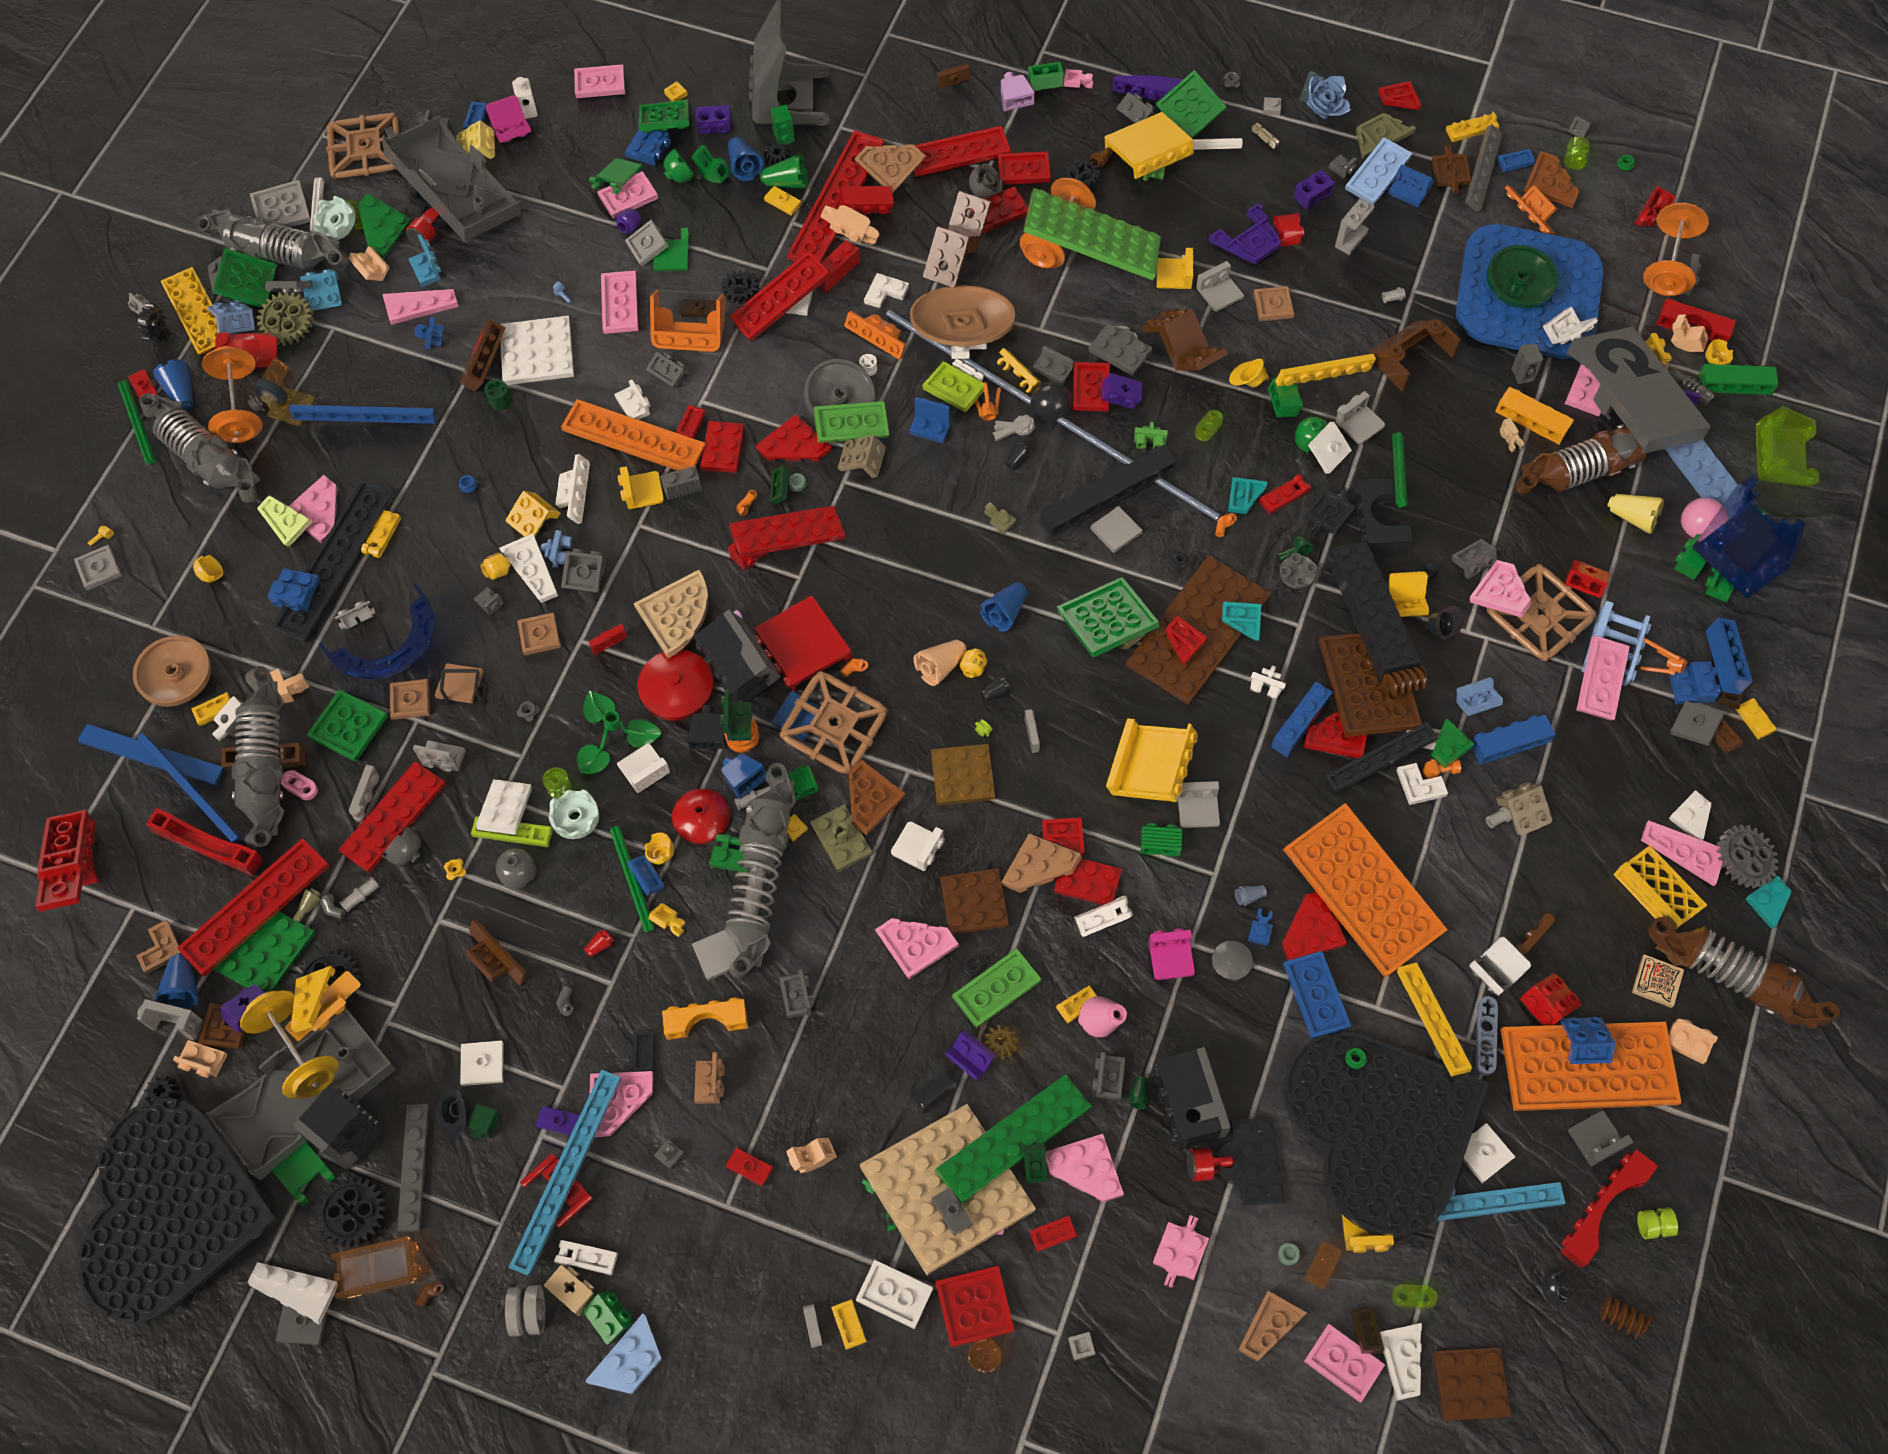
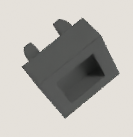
[1568,115,1592,139]
[654,1139,684,1170]

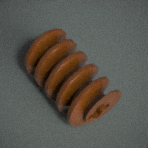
[1383,666,1427,697]
[1600,1294,1651,1339]

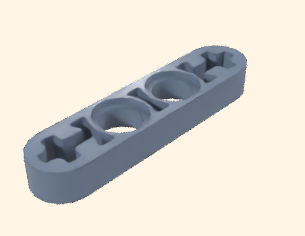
[1475,996,1498,1076]

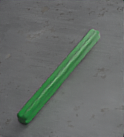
[118,380,156,465]
[1392,432,1407,508]
[610,826,655,933]

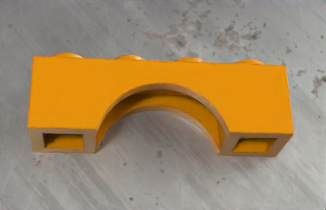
[662,998,748,1040]

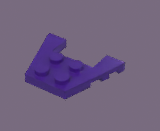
[1209,203,1281,264]

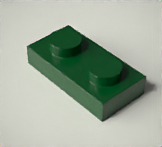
[770,465,789,505]
[1023,1143,1048,1183]

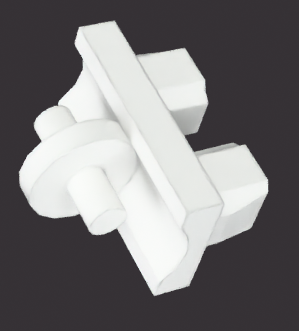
[1250,665,1286,699]

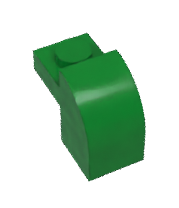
[691,145,732,183]

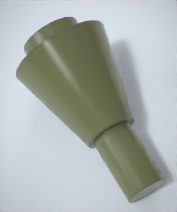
[293,888,321,923]

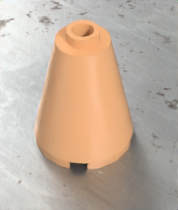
[914,640,966,686]

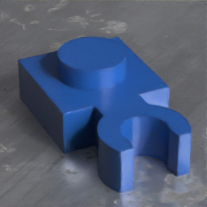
[1248,908,1273,946]

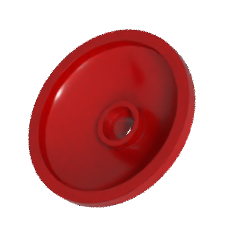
[672,789,731,844]

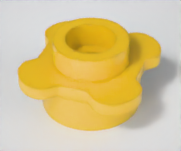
[444,859,466,880]

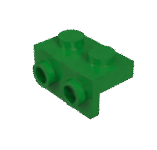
[582,1290,634,1345]

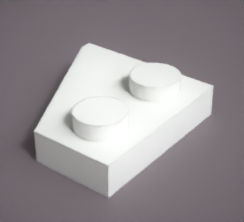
[1669,790,1711,840]

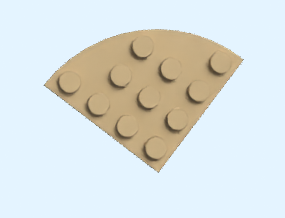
[634,570,708,658]

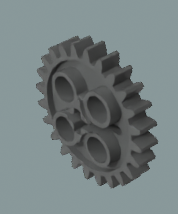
[1716,824,1779,888]

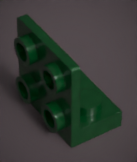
[720,689,752,741]

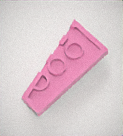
[383,289,459,325]

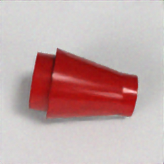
[584,929,614,958]

